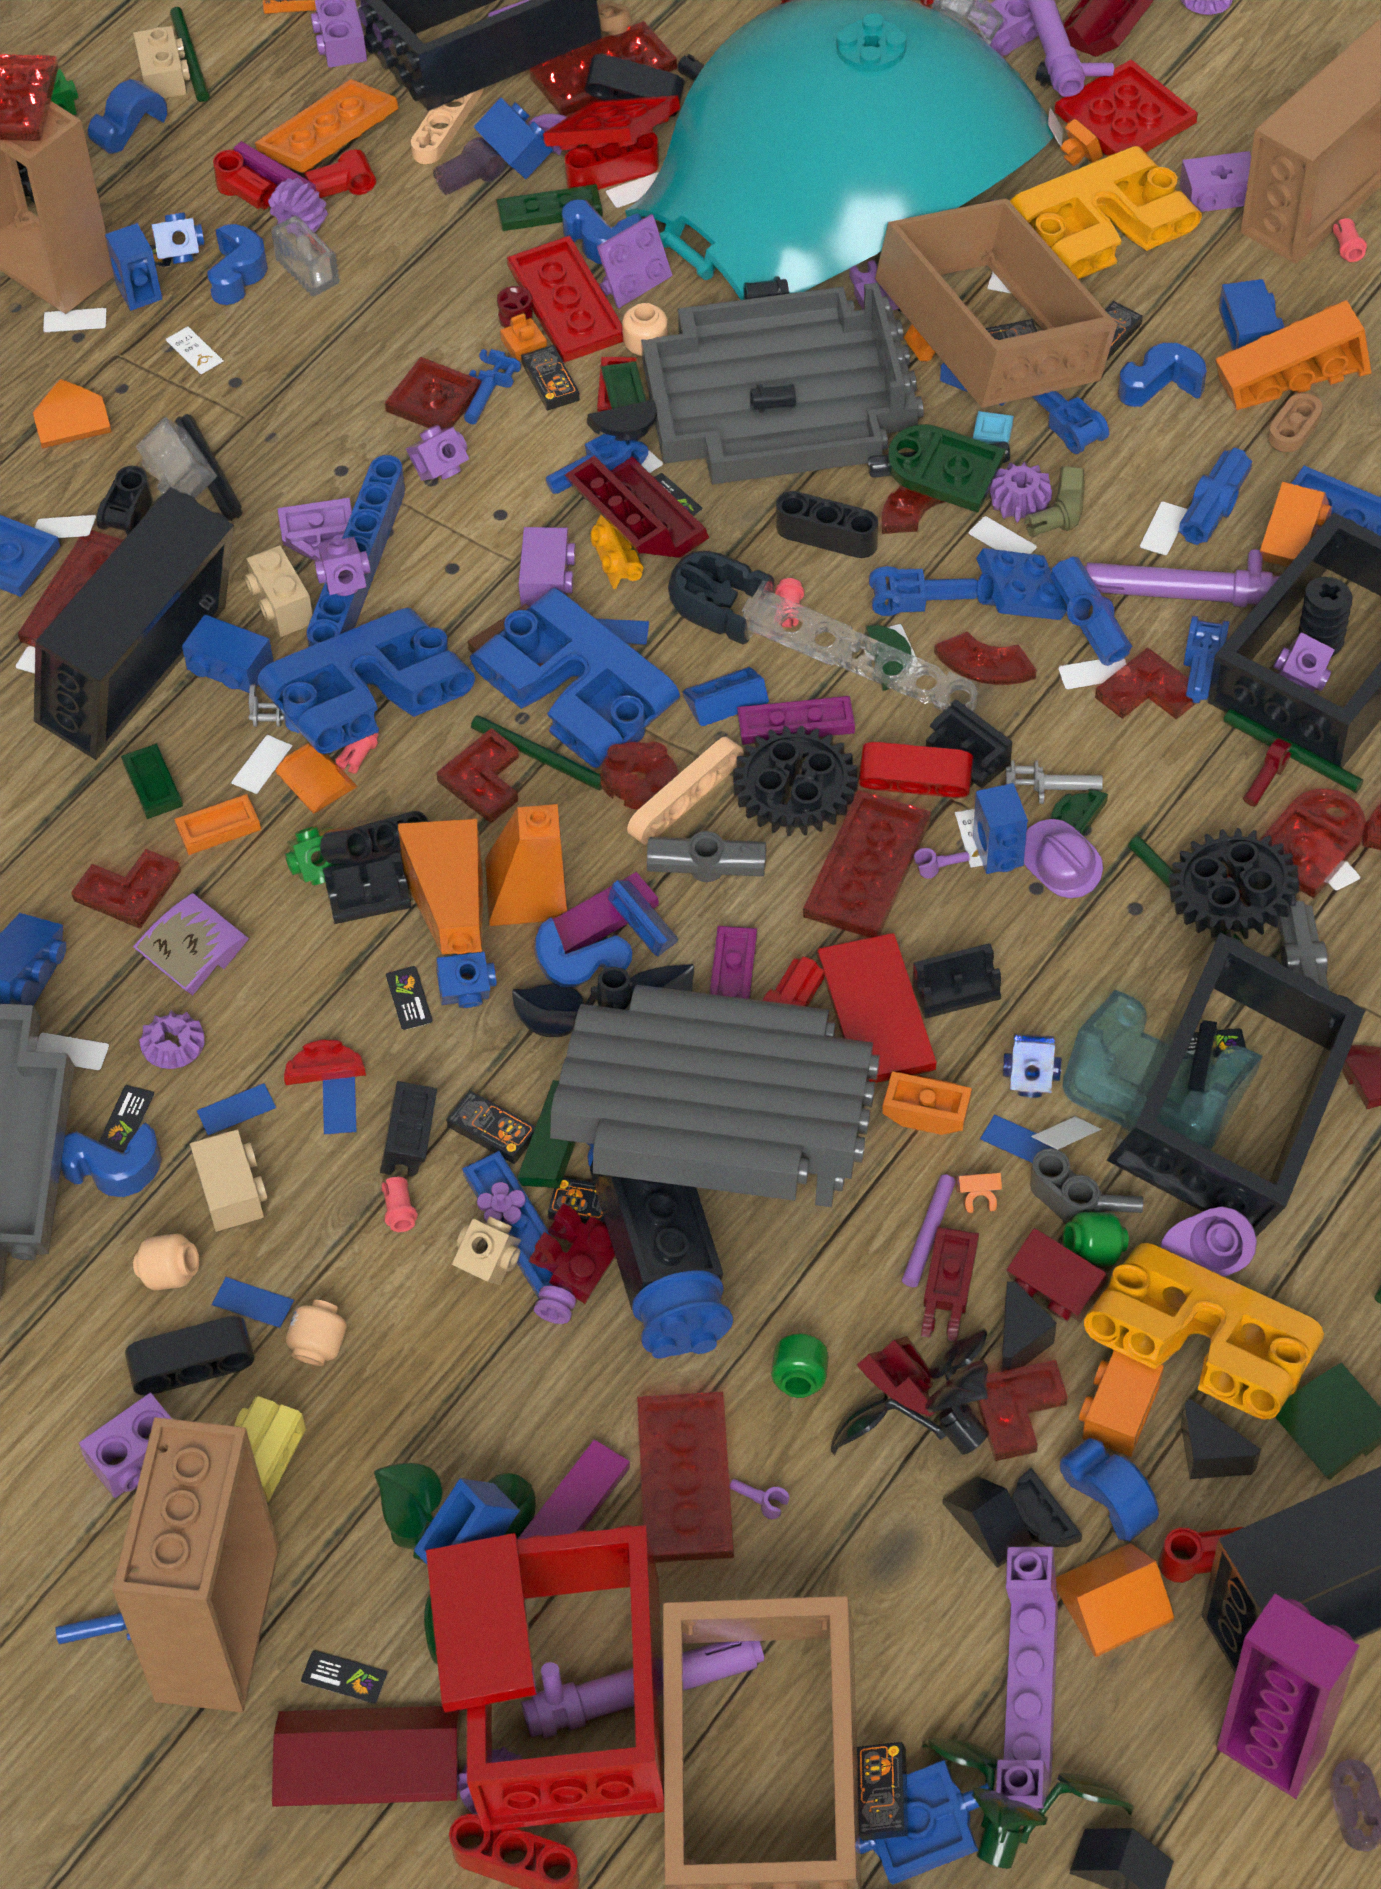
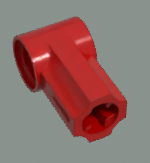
[304,149,376,198]
[213,150,277,210]
[762,956,824,1007]
[1158,1527,1243,1583]

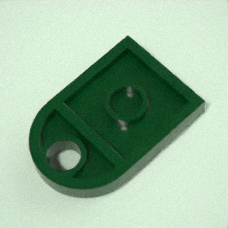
[888,424,1006,513]

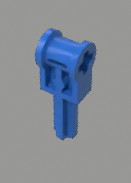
[1032,391,1109,454]
[546,434,649,494]
[869,566,978,616]
[1184,616,1230,704]

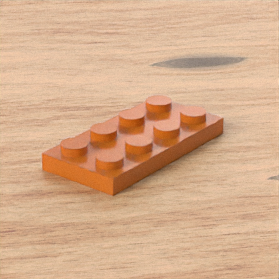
[255,79,399,173]

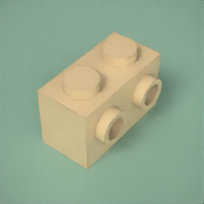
[133,26,190,98]
[244,545,313,637]
[190,1129,268,1232]

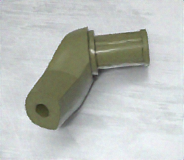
[1024,466,1085,537]

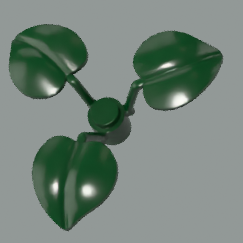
[374,1463,536,1664]
[922,1738,1134,1869]

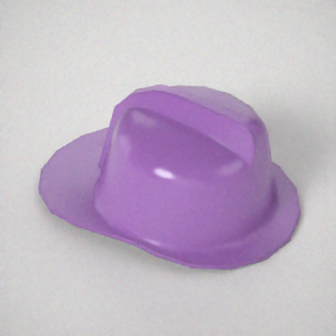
[1024,819,1103,899]
[1161,1206,1257,1277]

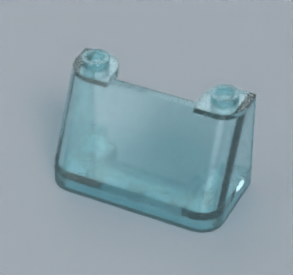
[1063,989,1263,1150]

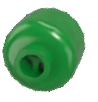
[1063,1212,1129,1267]
[771,1333,829,1398]

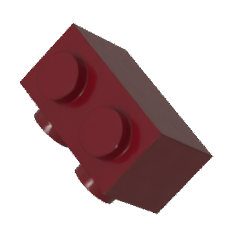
[1006,1228,1108,1323]

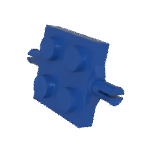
[860,1760,991,1885]

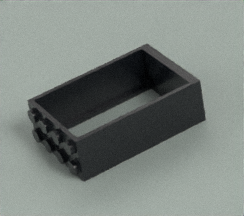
[358,0,602,111]
[34,487,234,760]
[1208,512,1381,768]
[1106,932,1366,1237]
[1201,1466,1381,1674]

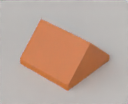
[1056,1543,1175,1657]

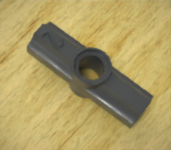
[647,831,766,882]
[1278,901,1329,990]

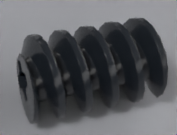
[1298,576,1353,657]

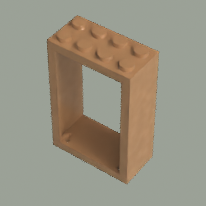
[1241,19,1381,264]
[0,69,114,314]
[875,198,1117,408]
[112,1417,280,1713]
[663,1596,861,1889]

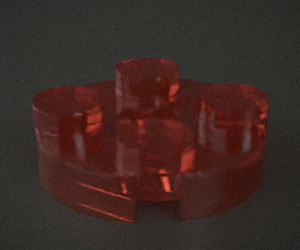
[600,742,678,810]

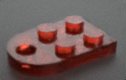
[1259,789,1366,899]

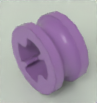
[534,1286,576,1324]

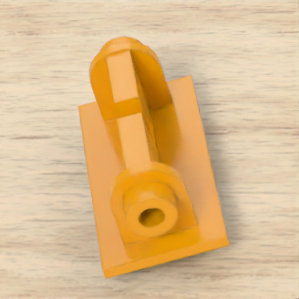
[591,514,644,589]

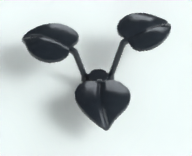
[512,964,694,1037]
[831,1328,988,1456]

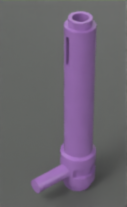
[1026,0,1114,97]
[1084,549,1280,608]
[521,1641,764,1738]

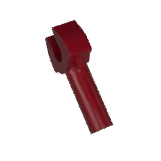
[1243,738,1292,807]

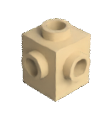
[452,1216,521,1285]

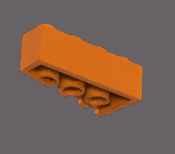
[1215,300,1371,410]

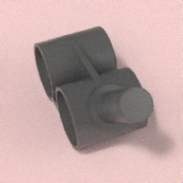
[1030,1148,1143,1224]

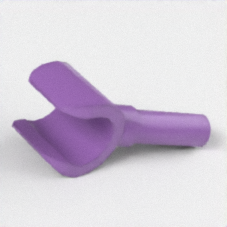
[914,848,970,879]
[729,1479,789,1519]

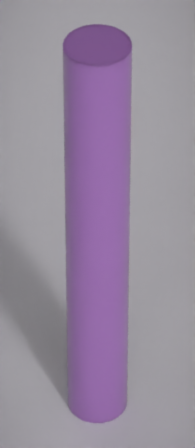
[902,1175,956,1287]

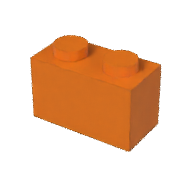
[1260,482,1332,567]
[1078,1350,1164,1457]

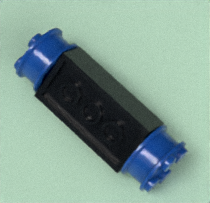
[586,1143,733,1358]

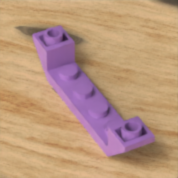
[996,1547,1058,1808]

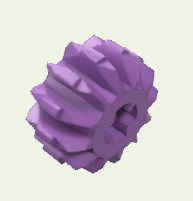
[268,177,328,238]
[990,461,1052,523]

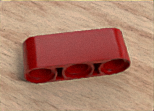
[564,132,659,190]
[858,742,973,798]
[449,1813,580,1889]

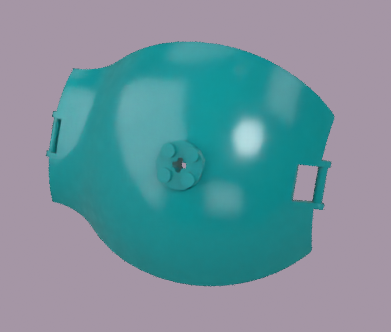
[625,0,1054,300]

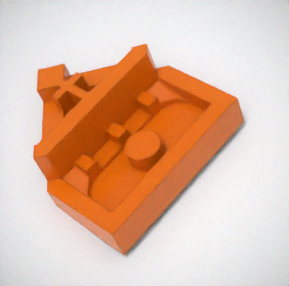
[33,379,112,449]

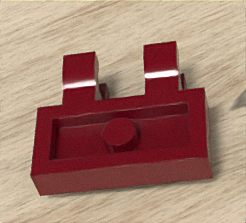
[529,1203,616,1304]

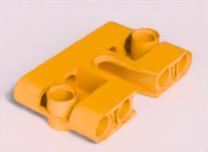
[1010,146,1202,280]
[1084,1243,1324,1420]

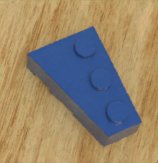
[0,913,66,1006]

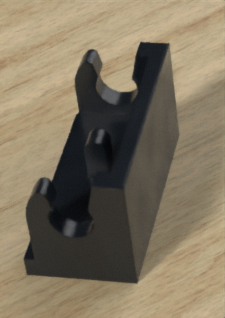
[926,699,1012,789]
[323,852,411,924]
[912,943,1001,1019]
[380,1081,437,1177]

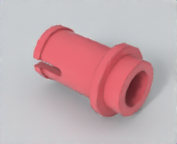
[1333,218,1367,262]
[775,578,804,628]
[336,733,378,774]
[381,1177,418,1232]

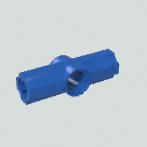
[1178,447,1252,545]
[1049,556,1132,666]

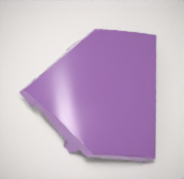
[277,498,352,561]

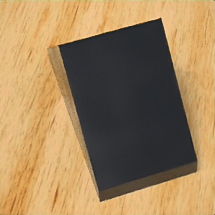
[1001,1281,1057,1378]
[1181,1398,1261,1479]
[943,1476,1032,1568]
[1070,1828,1174,1889]

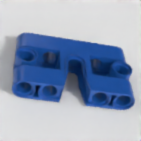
[470,588,680,768]
[257,608,475,754]

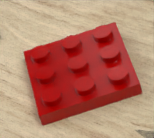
[1054,59,1198,157]
[543,95,681,150]

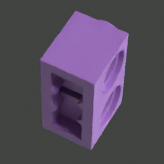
[311,0,367,68]
[966,0,1039,56]
[79,1393,172,1498]

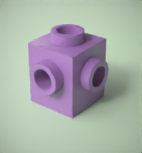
[406,425,469,481]
[314,537,371,596]
[1273,633,1335,692]

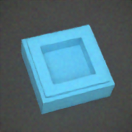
[973,411,1014,444]

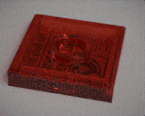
[385,357,481,429]

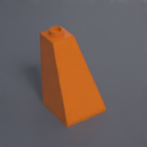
[485,804,567,926]
[398,819,483,955]

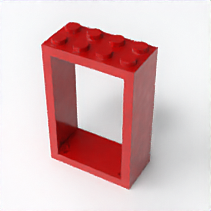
[467,1525,664,1831]

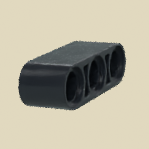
[585,54,685,117]
[776,491,878,558]
[320,811,429,865]
[125,1316,255,1396]

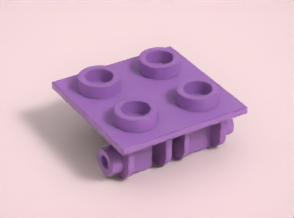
[597,214,672,308]

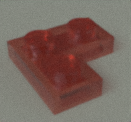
[1095,647,1197,720]
[436,728,519,824]
[71,849,181,929]
[977,1360,1068,1461]

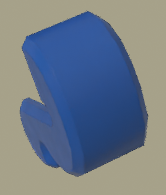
[88,79,167,154]
[562,200,642,264]
[207,224,268,305]
[1118,343,1207,407]
[534,917,632,987]
[61,1123,162,1197]
[1060,1438,1159,1541]

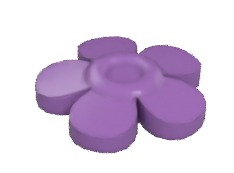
[477,1182,525,1224]

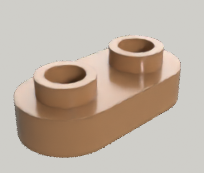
[598,2,633,35]
[1268,393,1323,452]

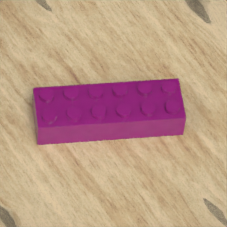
[1217,1594,1360,1799]

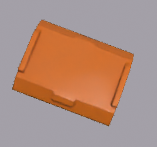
[275,744,358,814]

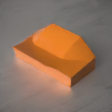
[882,1071,972,1135]

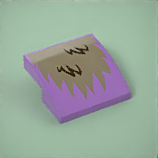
[133,893,249,996]

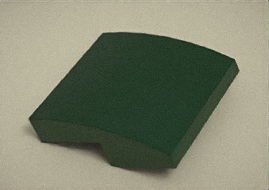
[1275,1363,1381,1481]

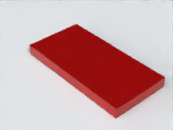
[507,235,624,363]
[817,933,937,1083]
[426,1533,537,1712]

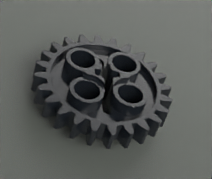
[733,726,858,836]
[1169,828,1299,939]

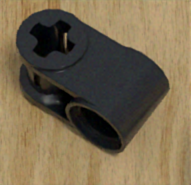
[96,465,153,535]

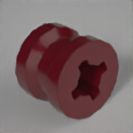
[497,286,533,328]

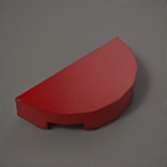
[284,1039,366,1085]

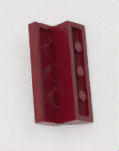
[1063,0,1154,57]
[565,455,709,558]
[272,1706,461,1807]

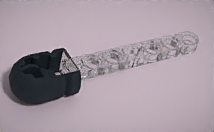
[668,551,978,711]

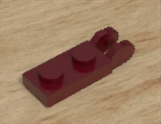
[921,1227,979,1342]

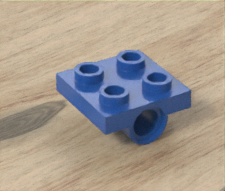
[976,548,1067,620]

